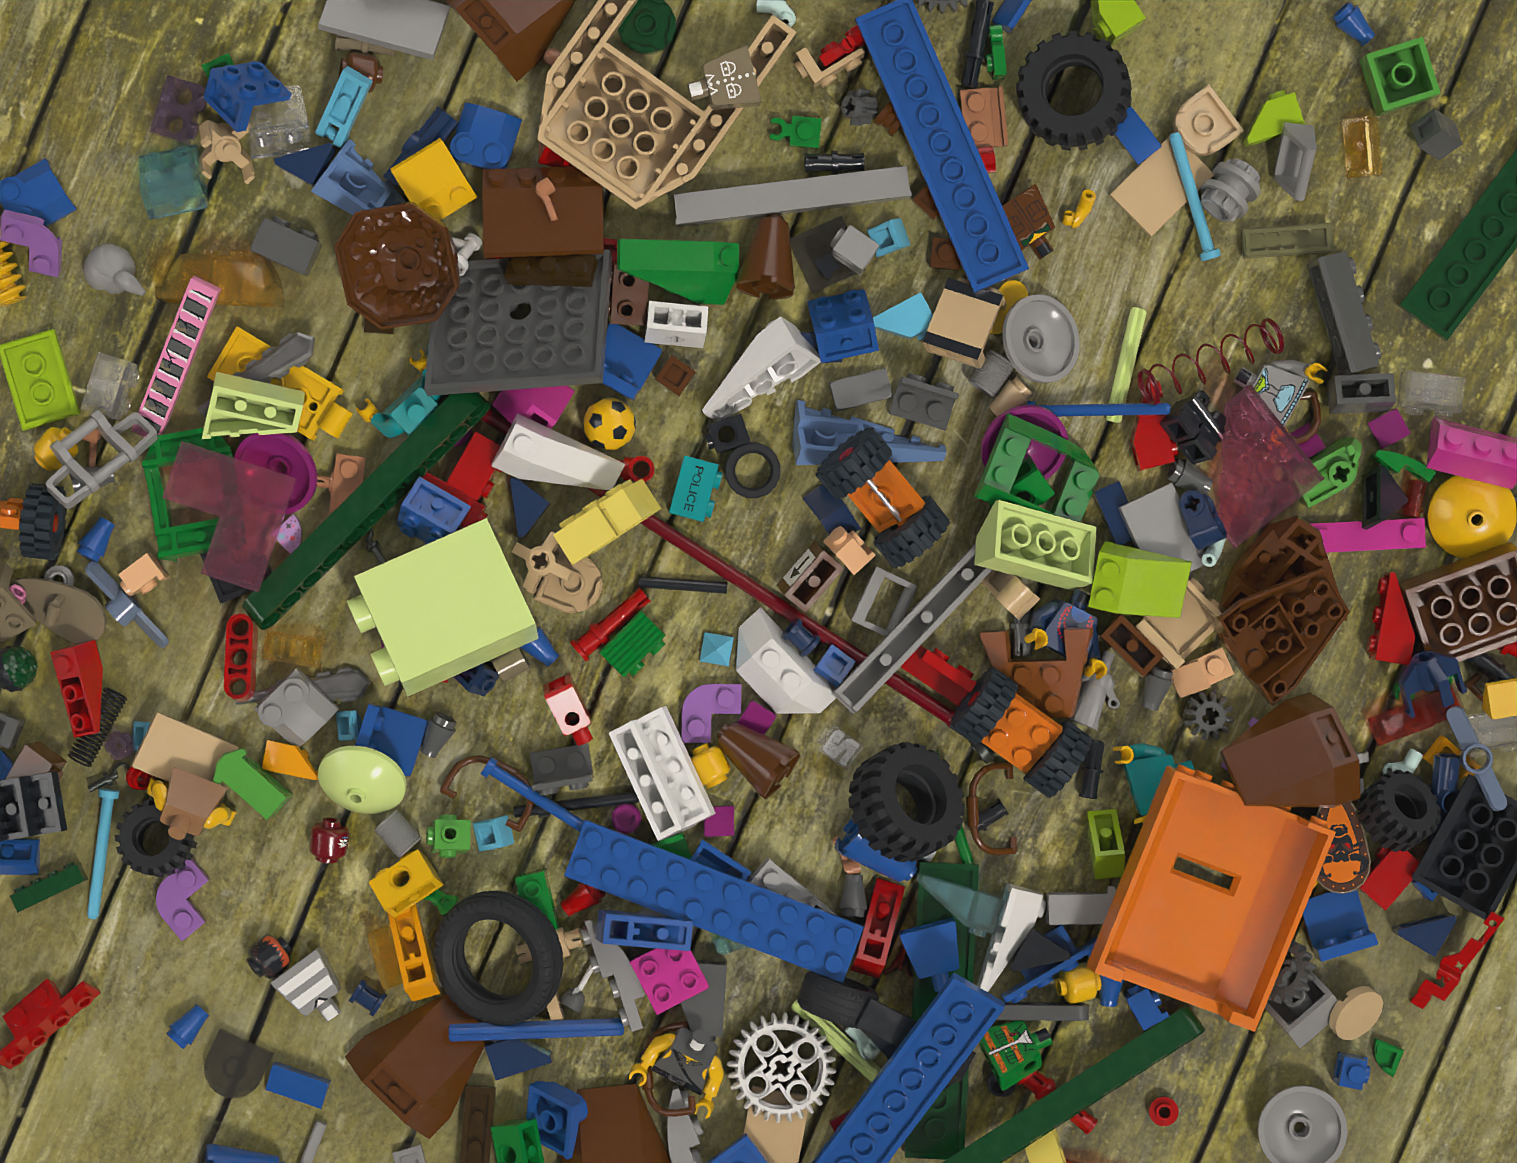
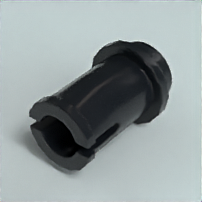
[977,798,1009,832]

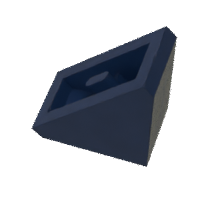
[274,142,336,187]
[510,478,551,538]
[802,484,861,535]
[1392,912,1456,957]

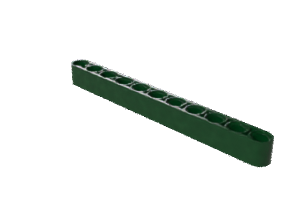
[242,392,490,630]
[942,1005,1206,1163]

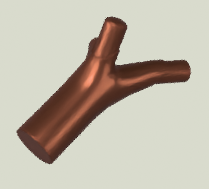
[883,943,913,977]

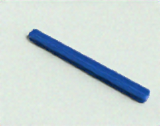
[448,1018,624,1042]

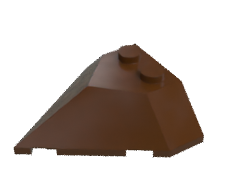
[1220,515,1348,621]

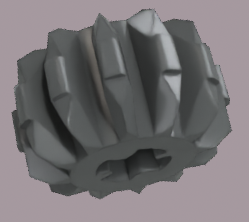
[1183,691,1234,741]

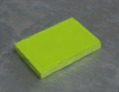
[0,329,81,431]

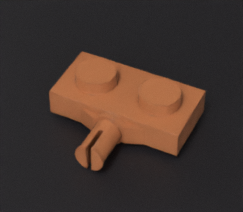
[317,454,366,513]

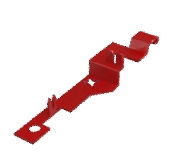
[1410,911,1505,1009]

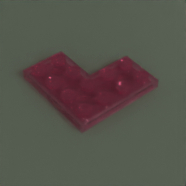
[162,441,297,592]

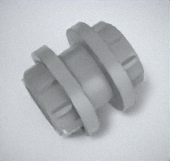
[1200,158,1261,222]

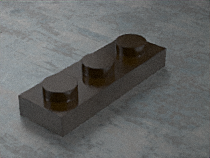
[504,255,598,287]
[459,1084,496,1163]

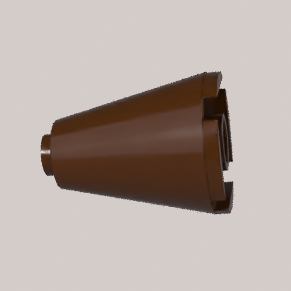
[736,214,795,300]
[717,722,801,800]

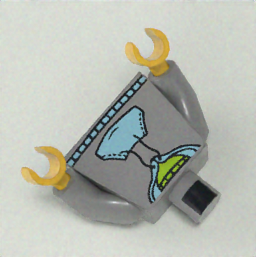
[1233,360,1327,448]

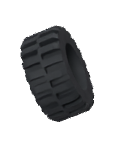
[1016,31,1132,151]
[848,742,965,862]

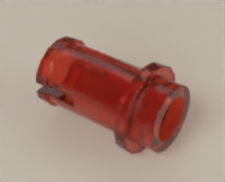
[1400,480,1427,518]

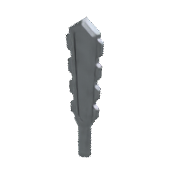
[197,332,315,417]
[235,667,371,705]

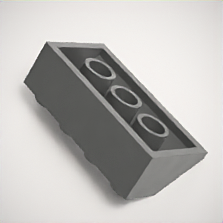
[1307,251,1381,375]

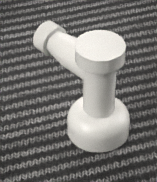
[452,233,482,276]

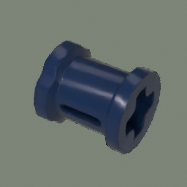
[781,618,821,657]
[348,979,387,1017]

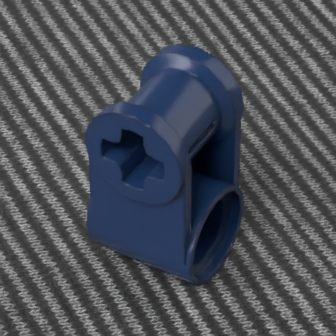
[1179,490,1227,550]

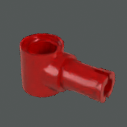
[616,456,655,483]

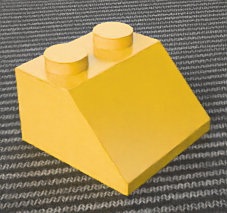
[390,138,477,220]

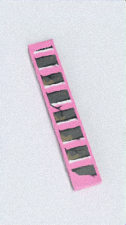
[131,275,221,438]

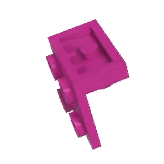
[630,948,709,1015]

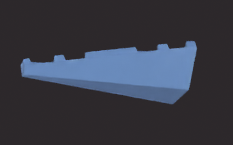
[311,139,407,215]
[792,400,947,465]

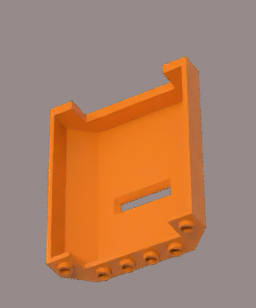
[1086,764,1336,1032]

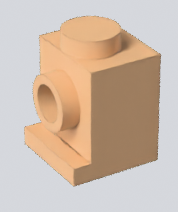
[823,526,876,575]
[118,553,170,597]

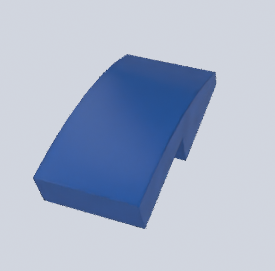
[1114,107,1162,165]

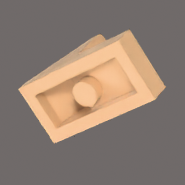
[1171,647,1234,698]

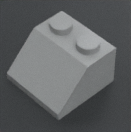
[1265,959,1338,1048]

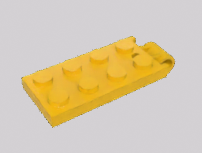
[207,326,354,441]

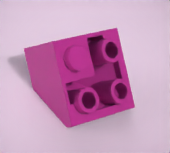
[492,386,575,429]

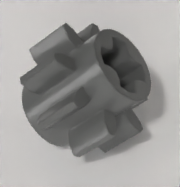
[841,89,878,126]

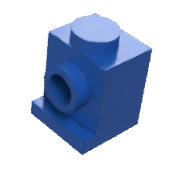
[1123,984,1170,1030]
[1332,1051,1370,1090]

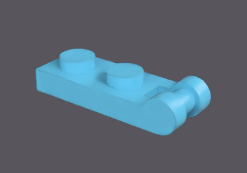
[315,66,373,149]

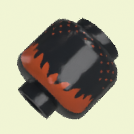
[246,934,291,979]

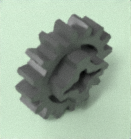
[1269,940,1316,1004]

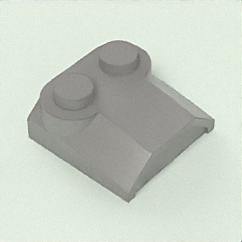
[254,667,339,747]

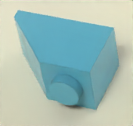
[873,292,933,341]

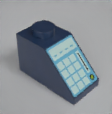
[485,1039,554,1081]

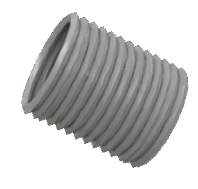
[968,350,1014,398]
[374,810,422,858]

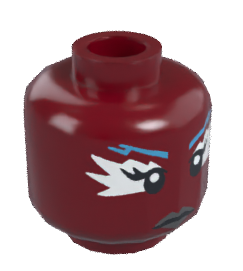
[309,817,349,863]

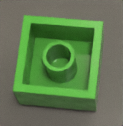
[1359,37,1441,116]

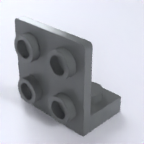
[889,373,959,431]
[530,743,594,795]

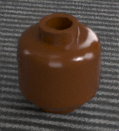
[339,52,383,93]

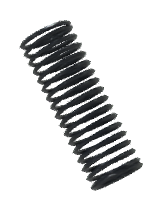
[67,687,128,767]

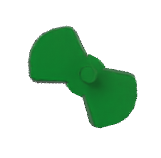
[422,888,459,917]

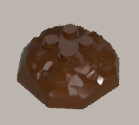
[334,202,460,330]

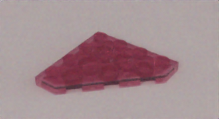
[1218,384,1325,549]

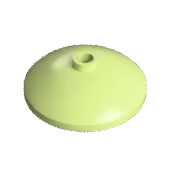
[318,746,407,814]

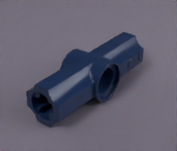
[383,107,459,193]
[1427,753,1460,843]

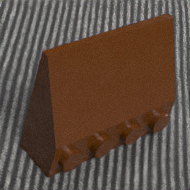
[482,166,604,258]
[1398,542,1517,662]

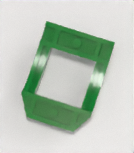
[974,413,1099,523]
[142,427,247,562]

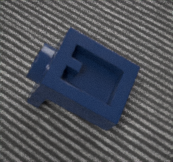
[453,663,499,696]

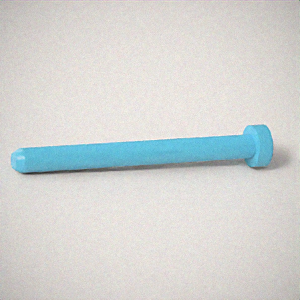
[1169,132,1221,261]
[87,788,120,919]

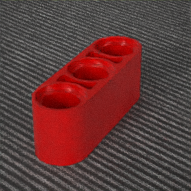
[224,613,258,702]

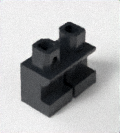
[1159,390,1228,465]

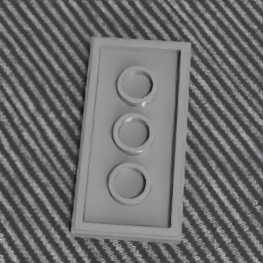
[318,0,450,60]

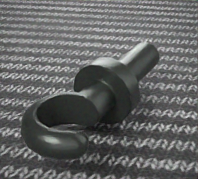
[365,528,388,564]
[87,762,130,792]

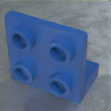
[203,61,292,132]
[807,289,879,363]
[602,324,662,401]
[396,476,471,545]
[355,703,428,776]
[1302,889,1378,962]

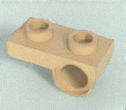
[981,570,1040,620]

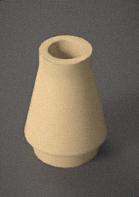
[988,376,1032,417]

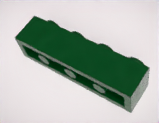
[10,862,88,913]

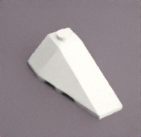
[702,316,821,421]
[491,413,625,490]
[977,883,1046,992]

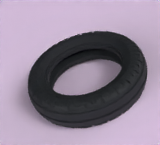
[433,891,564,1025]

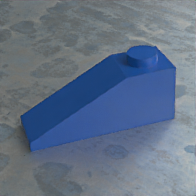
[595,909,693,951]

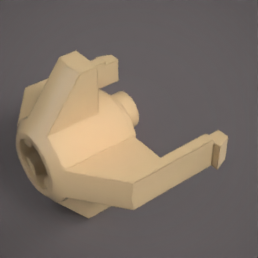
[199,120,255,184]
[512,531,575,595]

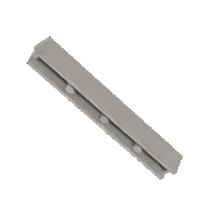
[674,166,912,227]
[831,543,992,714]

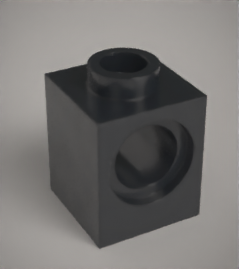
[704,414,751,454]

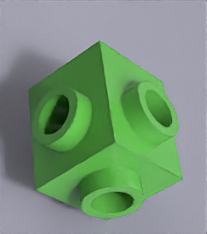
[426,815,471,858]

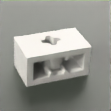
[644,301,708,348]

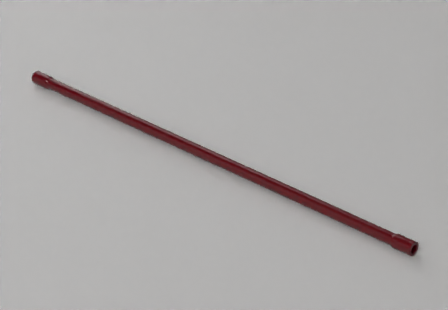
[481,408,962,736]

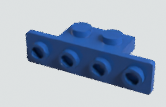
[1001,925,1098,1004]

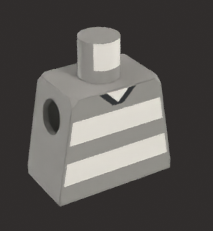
[271,946,342,1022]

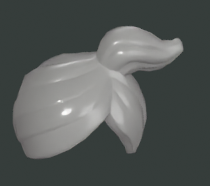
[83,243,146,296]

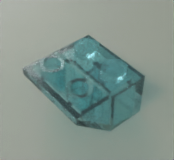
[139,145,208,220]

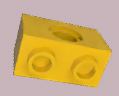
[369,849,443,918]

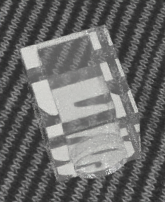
[816,725,864,770]

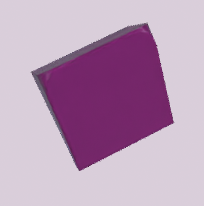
[1367,408,1411,449]
[1283,423,1326,463]
[737,700,777,735]
[704,806,734,837]

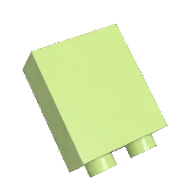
[347,518,539,697]

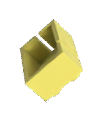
[553,479,661,565]

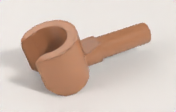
[536,177,558,222]
[83,428,102,467]
[832,836,861,875]

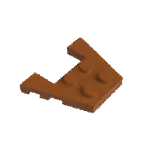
[980,627,1093,718]

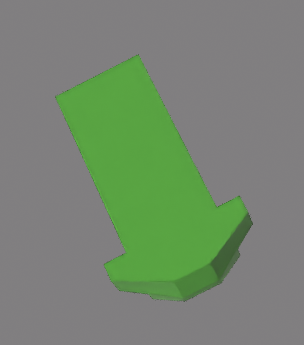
[1284,437,1362,508]
[213,748,293,820]

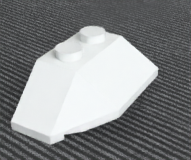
[736,607,836,714]

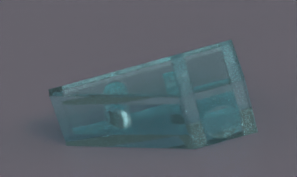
[915,872,1004,937]

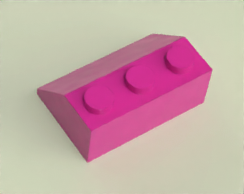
[1426,417,1517,489]

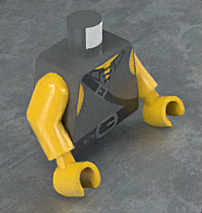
[629,1027,724,1119]

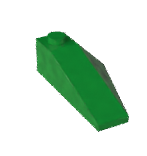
[617,239,739,305]

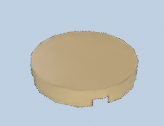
[1329,986,1383,1040]

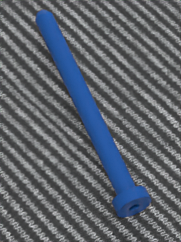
[1027,401,1171,417]
[480,757,584,832]

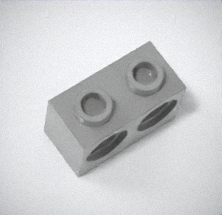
[830,225,880,275]

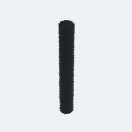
[638,576,728,594]

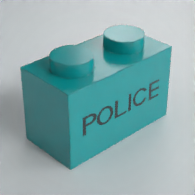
[669,455,723,523]

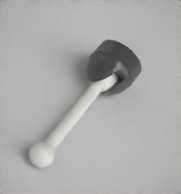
[559,964,593,1013]

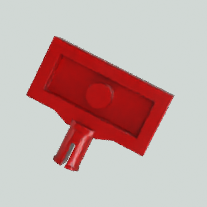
[818,25,865,70]

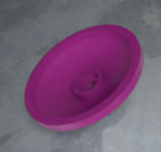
[980,405,1068,479]
[234,433,318,515]

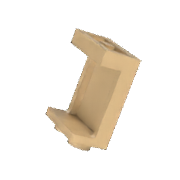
[1133,577,1225,670]

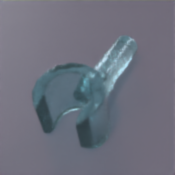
[713,937,750,955]

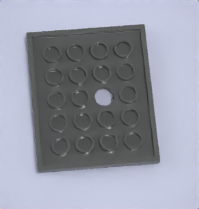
[424,250,612,396]

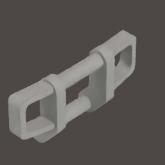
[46,409,158,509]

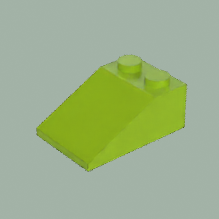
[1090,0,1146,46]
[1088,541,1192,618]

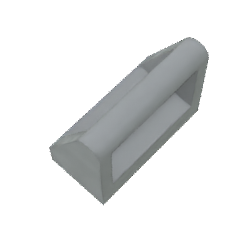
[1273,122,1317,201]
[851,567,918,636]

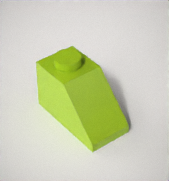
[1242,90,1305,148]
[1087,809,1125,879]

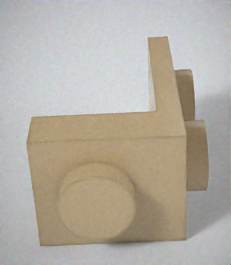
[794,47,865,88]

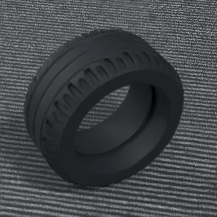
[797,971,879,1029]

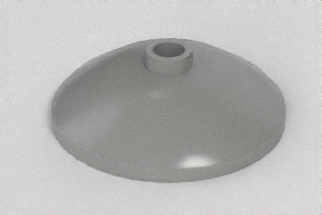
[1002,294,1080,383]
[1257,1085,1347,1163]

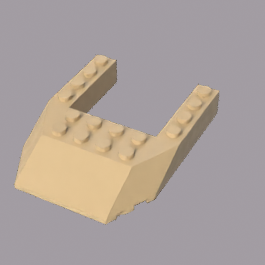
[537,0,797,210]

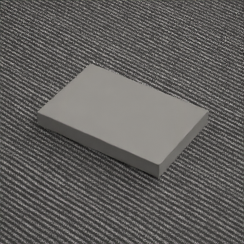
[1118,483,1204,572]

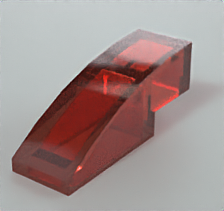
[1367,683,1465,746]

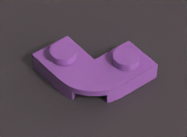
[0,210,62,277]
[682,684,741,743]
[156,858,210,941]

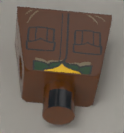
[1002,184,1055,260]

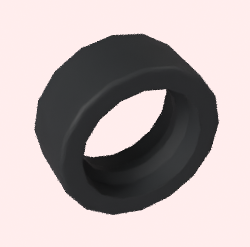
[725,443,780,499]

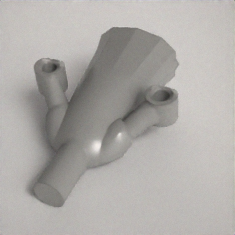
[1067,650,1120,730]

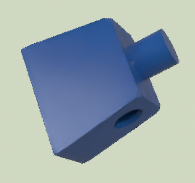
[899,917,959,992]

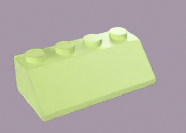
[974,500,1096,591]

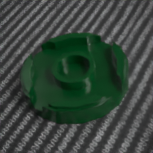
[618,0,676,55]

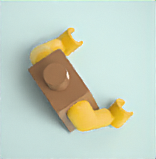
[146,767,237,840]

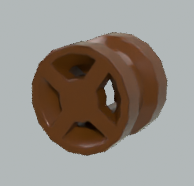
[873,101,901,137]

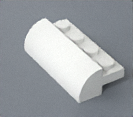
[609,706,716,841]

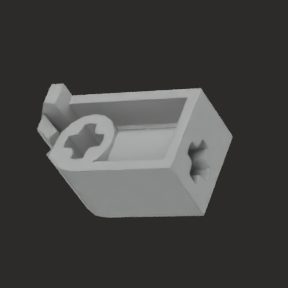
[1044,886,1116,925]

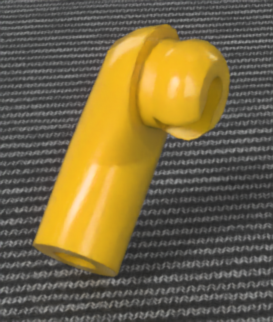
[1062,189,1096,229]

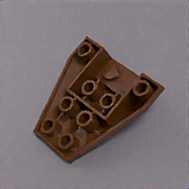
[445,0,576,82]
[1215,567,1350,706]
[1220,692,1361,808]
[345,993,488,1139]
[561,1083,671,1163]

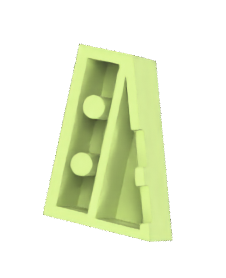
[202,372,305,439]

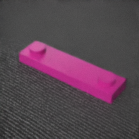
[1311,518,1426,553]

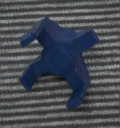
[1398,651,1467,718]

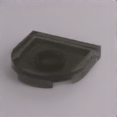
[204,1028,274,1098]

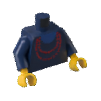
[1024,589,1107,680]

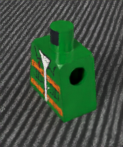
[979,1020,1053,1091]

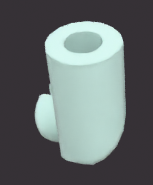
[757,0,796,27]
[1202,538,1226,567]
[1382,748,1423,775]
[845,1027,880,1060]

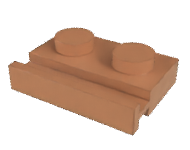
[959,86,1009,148]

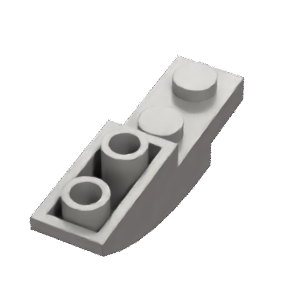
[749,857,839,916]
[580,918,645,1032]
[667,1084,704,1163]

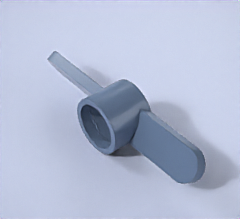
[85,561,169,648]
[1446,706,1507,811]

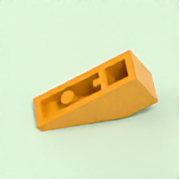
[388,903,441,1002]

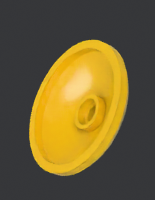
[1427,475,1517,558]

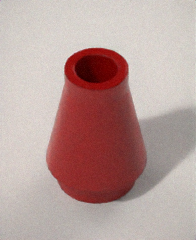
[560,882,606,916]

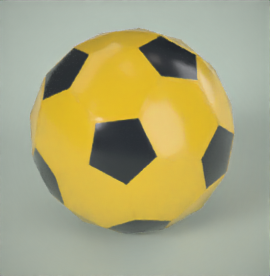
[583,397,636,450]

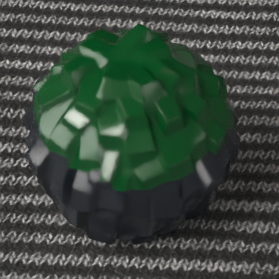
[0,646,38,692]

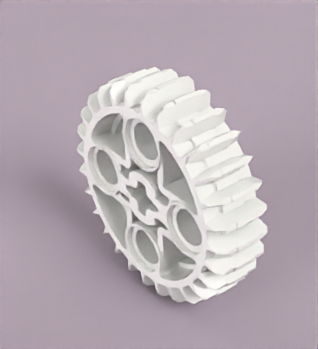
[727,1012,836,1123]

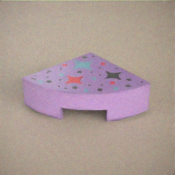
[272,514,302,554]

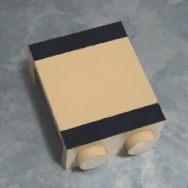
[923,278,1007,369]

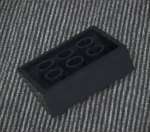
[1410,774,1517,920]

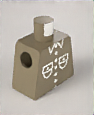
[687,46,761,109]

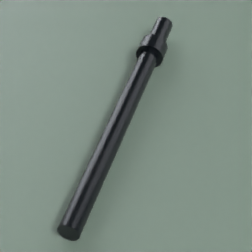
[513,791,640,818]

